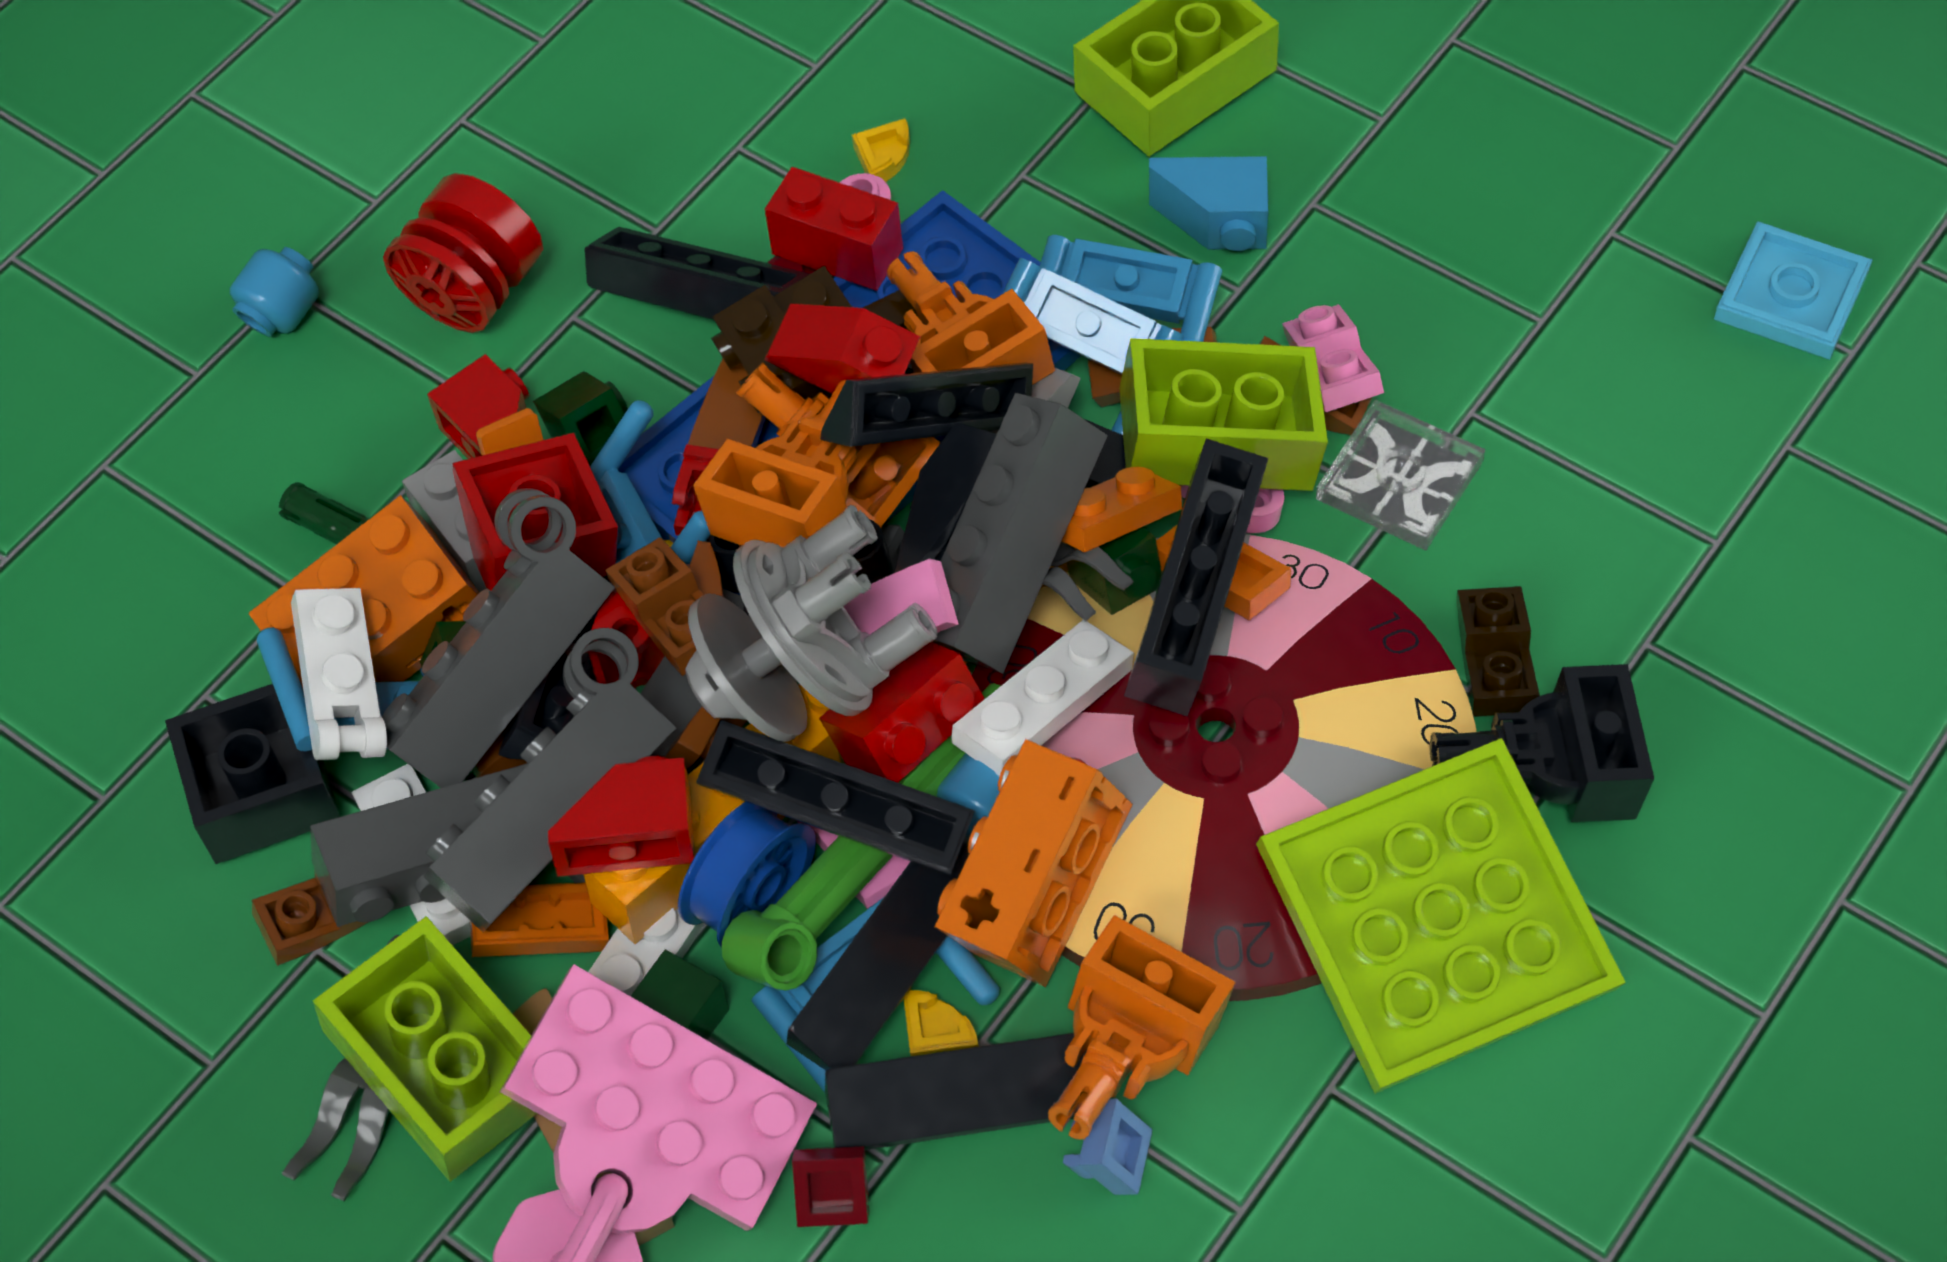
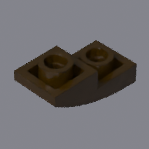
[1457,586,1540,717]

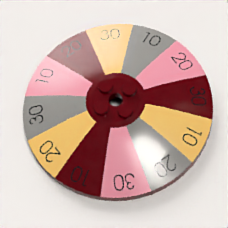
[972,534,1477,1001]

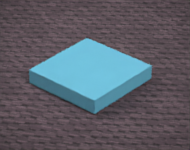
[1714,221,1872,360]

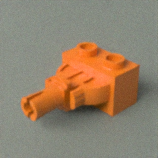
[887,251,1055,385]
[736,362,940,528]
[693,380,857,547]
[1048,915,1236,1140]

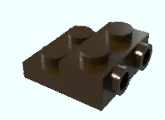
[711,266,852,413]

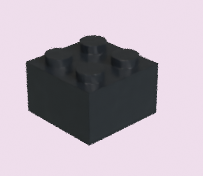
[165,684,341,864]

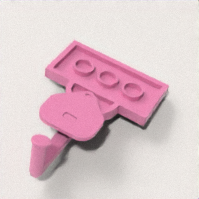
[492,965,817,1262]

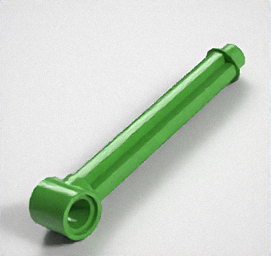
[722,683,1000,991]

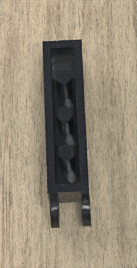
[1124,438,1269,716]

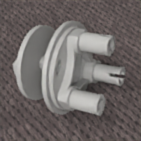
[685,505,937,742]

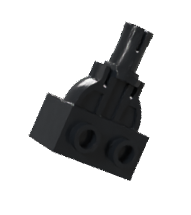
[1429,664,1655,822]

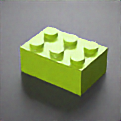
[1073,0,1279,157]
[1119,338,1328,491]
[313,916,537,1182]

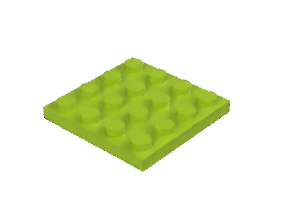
[1256,738,1626,1094]

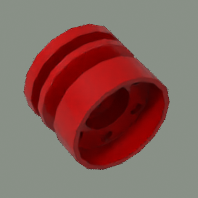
[383,173,543,333]

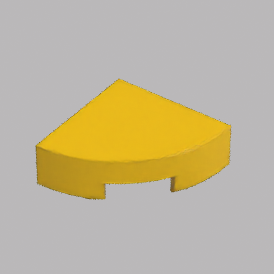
[852,118,910,182]
[904,990,979,1056]

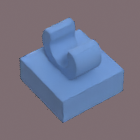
[1063,1099,1153,1195]

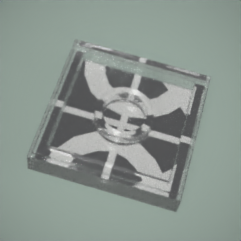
[1316,400,1485,551]

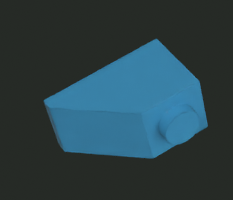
[1149,156,1268,251]

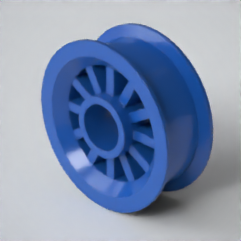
[678,802,816,948]

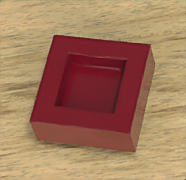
[792,1146,869,1227]

